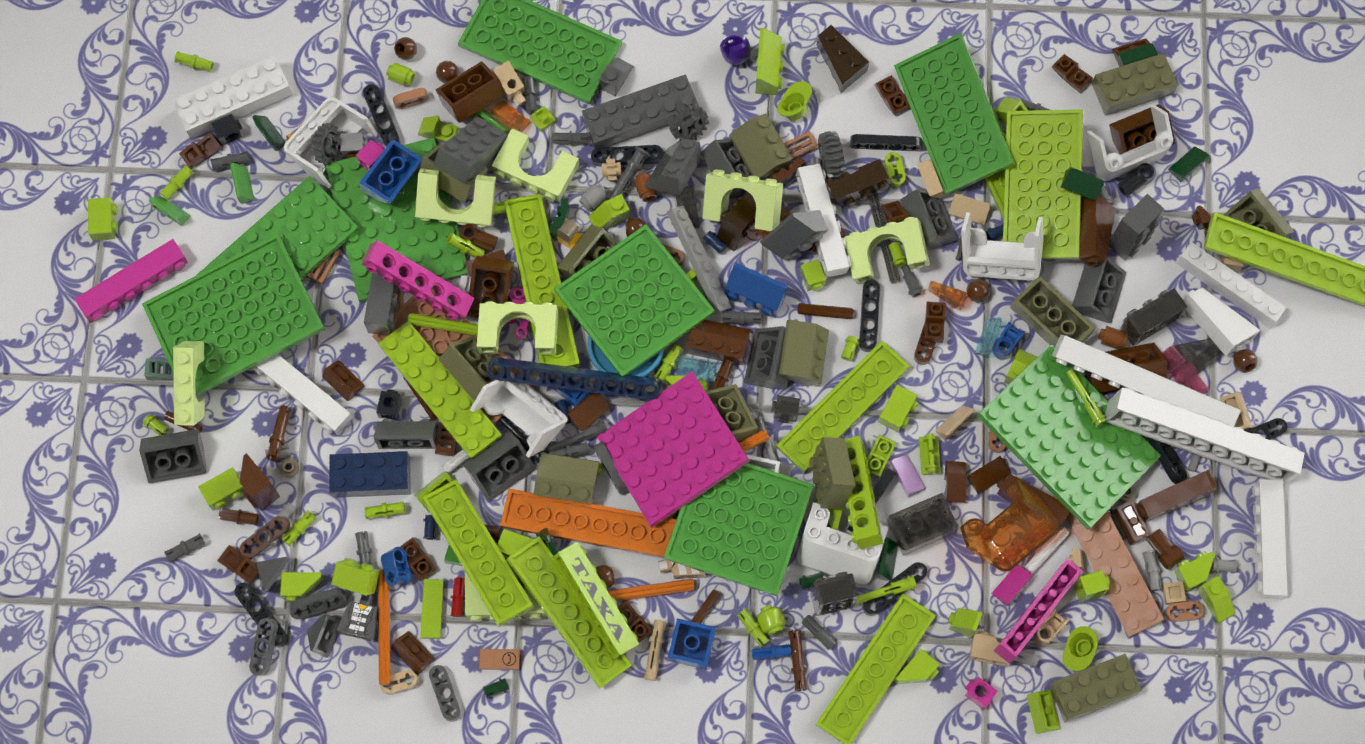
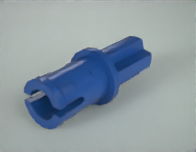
[751,644,792,660]

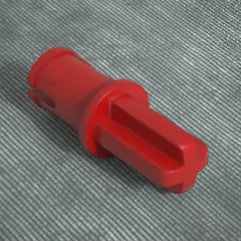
[450,577,465,617]

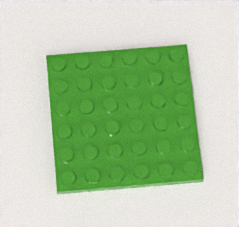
[554,224,715,376]
[664,463,814,596]

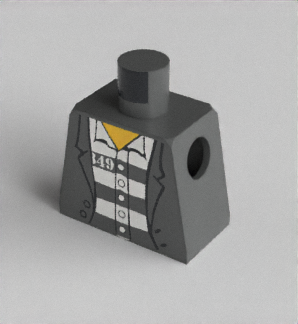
[337,594,378,642]

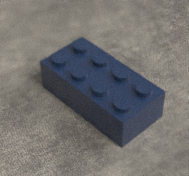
[329,451,411,498]

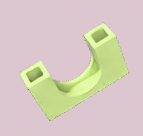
[492,129,579,203]
[415,168,496,227]
[702,169,783,231]
[844,217,930,284]
[477,301,558,355]
[173,341,205,426]
[465,572,546,622]

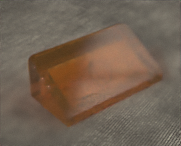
[490,100,531,133]

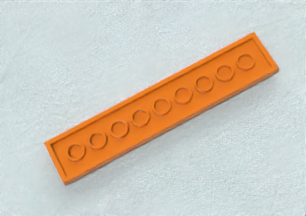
[500,489,677,558]

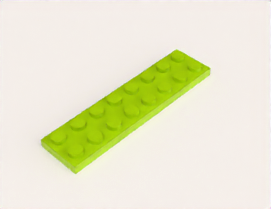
[378,321,502,460]
[776,340,910,473]
[422,479,533,627]
[506,536,632,689]
[815,594,936,744]

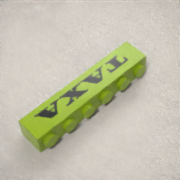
[553,542,639,660]

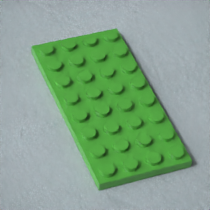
[458,0,622,105]
[894,33,1015,196]
[197,176,359,280]

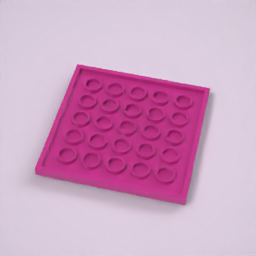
[597,372,750,528]

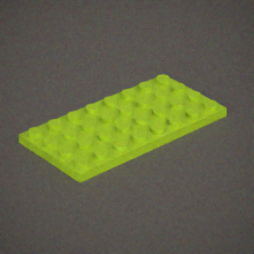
[1003,109,1084,259]

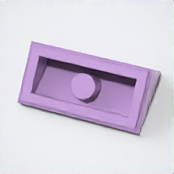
[890,455,925,497]

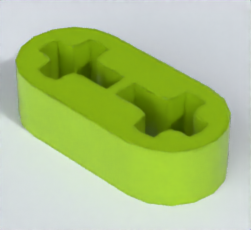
[884,152,906,188]

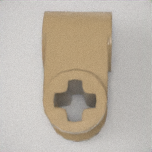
[1034,608,1069,646]

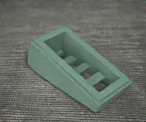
[144,358,174,381]

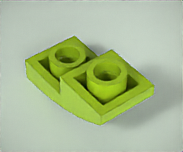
[867,434,897,477]

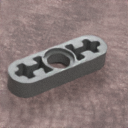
[593,442,628,494]
[289,588,347,619]
[249,618,278,676]
[429,665,461,722]

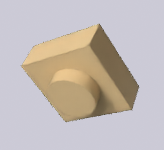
[1069,548,1084,571]
[1162,582,1186,605]

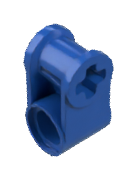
[993,322,1026,360]
[556,377,591,407]
[381,546,412,586]

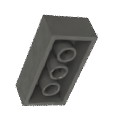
[434,117,508,184]
[1109,194,1164,261]
[364,252,403,336]

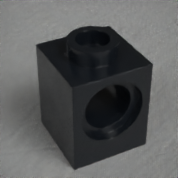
[211,114,243,146]
[376,389,402,421]

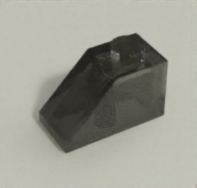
[674,186,699,229]

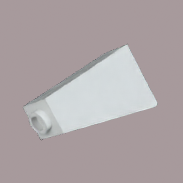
[1182,288,1260,356]

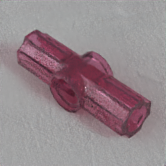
[1162,345,1210,395]

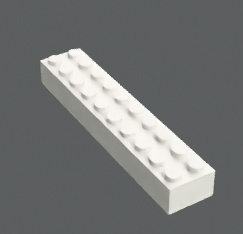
[1105,388,1305,485]

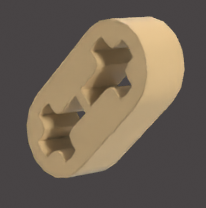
[380,670,418,695]

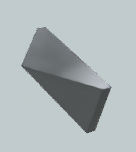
[256,557,290,592]
[307,613,341,658]

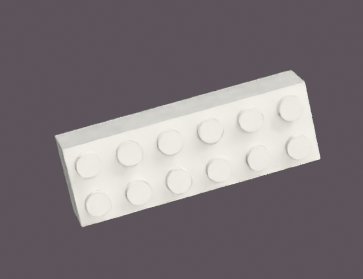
[172,55,293,139]

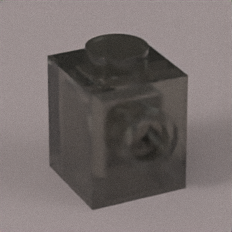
[771,395,800,423]

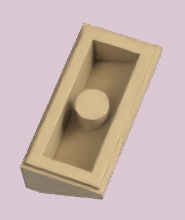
[917,159,945,199]
[948,193,991,226]
[1220,391,1253,431]
[936,406,974,441]

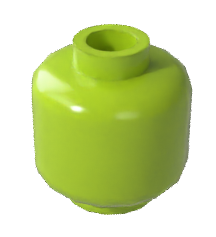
[757,605,786,636]

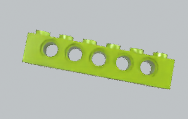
[845,435,883,550]

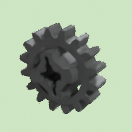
[668,104,709,140]
[311,123,341,164]

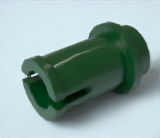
[799,571,826,590]
[483,678,509,699]

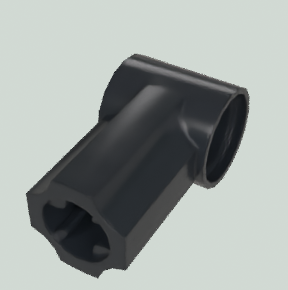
[1117,163,1154,197]

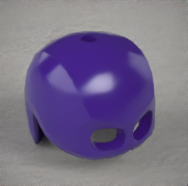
[720,35,751,65]

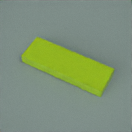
[420,579,444,639]

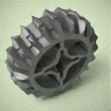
[818,131,846,181]

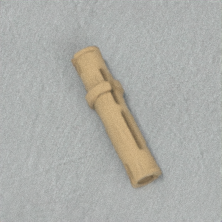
[644,620,667,681]

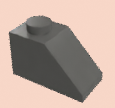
[599,58,634,97]

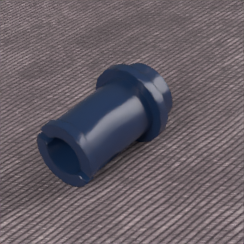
[985,223,1004,241]
[703,231,727,254]
[554,399,571,425]
[423,515,436,540]

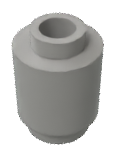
[579,184,607,211]

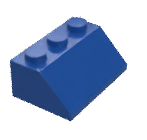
[360,139,422,204]
[725,262,787,317]

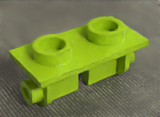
[919,433,941,475]

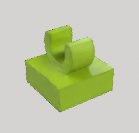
[530,106,556,132]

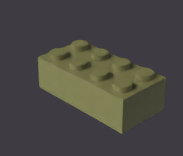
[1091,53,1178,116]
[1010,276,1095,347]
[1049,653,1142,723]

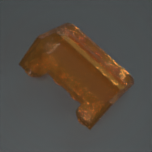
[960,479,1060,572]

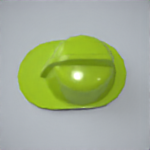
[777,81,812,123]
[1062,626,1098,671]

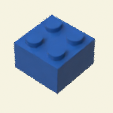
[668,618,716,670]

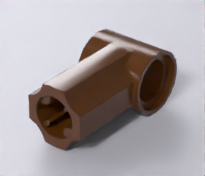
[460,224,498,253]
[1145,528,1185,570]

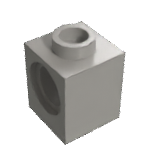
[340,133,368,158]

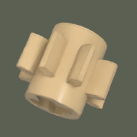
[602,158,621,181]

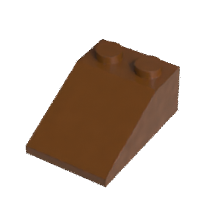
[467,255,514,318]

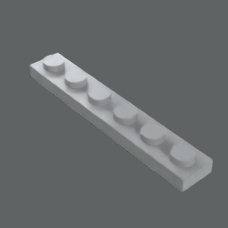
[667,205,732,314]

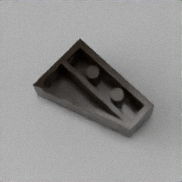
[816,25,869,93]
[826,159,892,208]
[717,191,756,252]

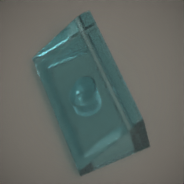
[975,317,1002,358]
[676,355,718,384]

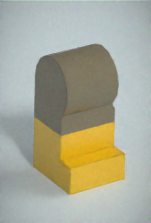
[557,218,582,249]

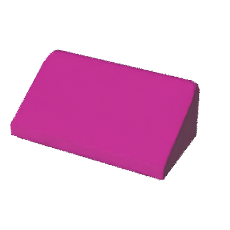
[991,564,1033,606]

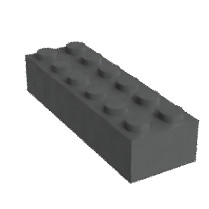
[582,74,699,149]

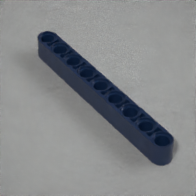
[487,357,659,400]

